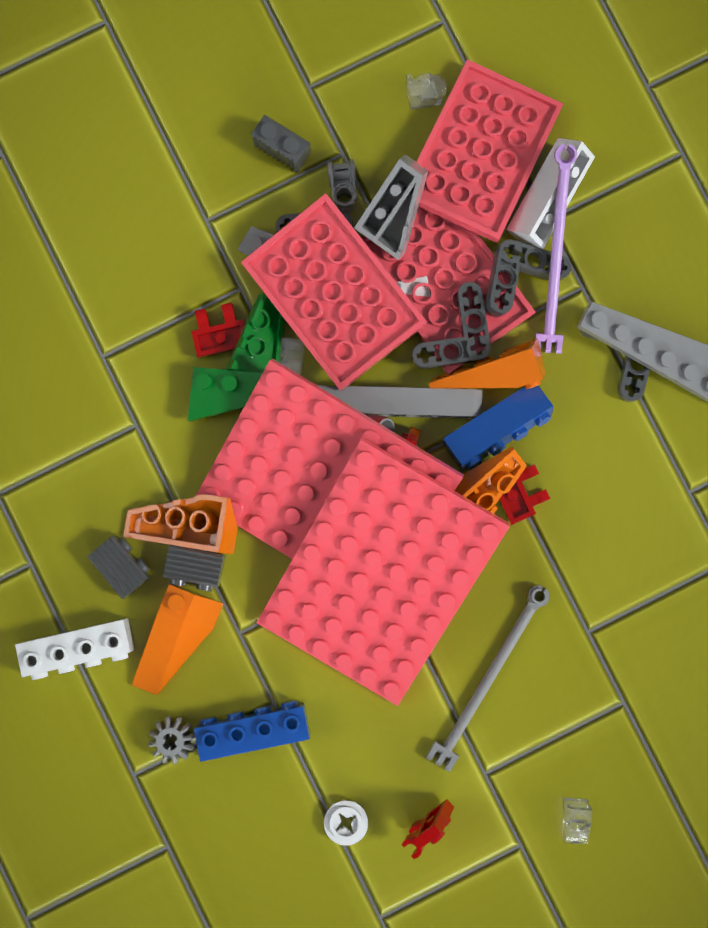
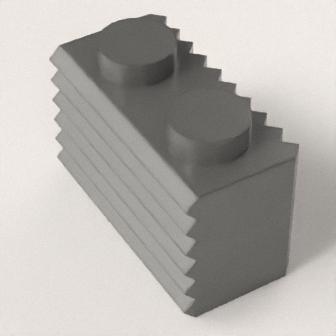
[252,115,311,173]
[87,536,151,599]
[163,545,226,591]

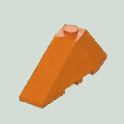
[429,338,546,389]
[455,447,527,514]
[123,494,238,554]
[132,584,224,695]

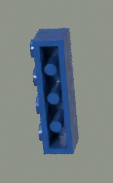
[443,386,553,472]
[194,700,310,762]

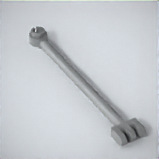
[425,585,550,772]

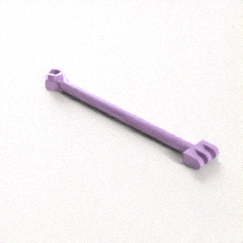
[535,144,577,354]

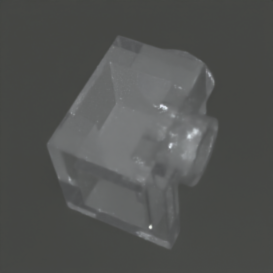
[405,73,447,110]

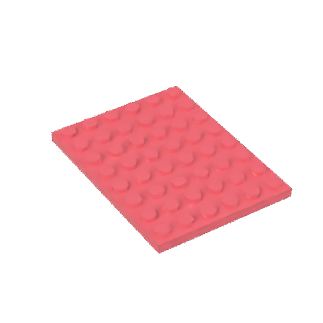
[196,359,464,559]
[256,438,510,706]

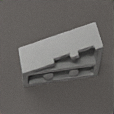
[354,155,428,260]

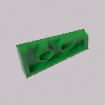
[226,293,285,373]
[187,367,263,422]

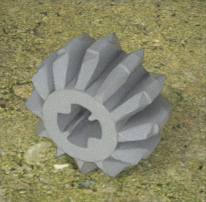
[148,716,195,764]

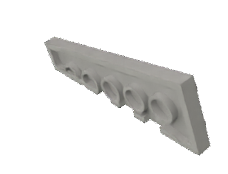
[577,302,708,402]

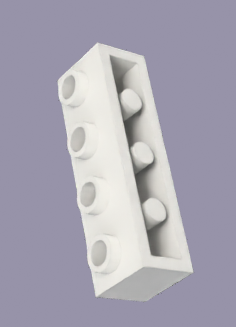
[506,138,595,249]
[15,618,135,680]

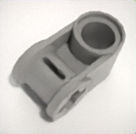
[327,160,356,214]

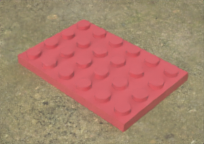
[417,59,563,243]
[241,193,427,391]
[362,207,536,375]

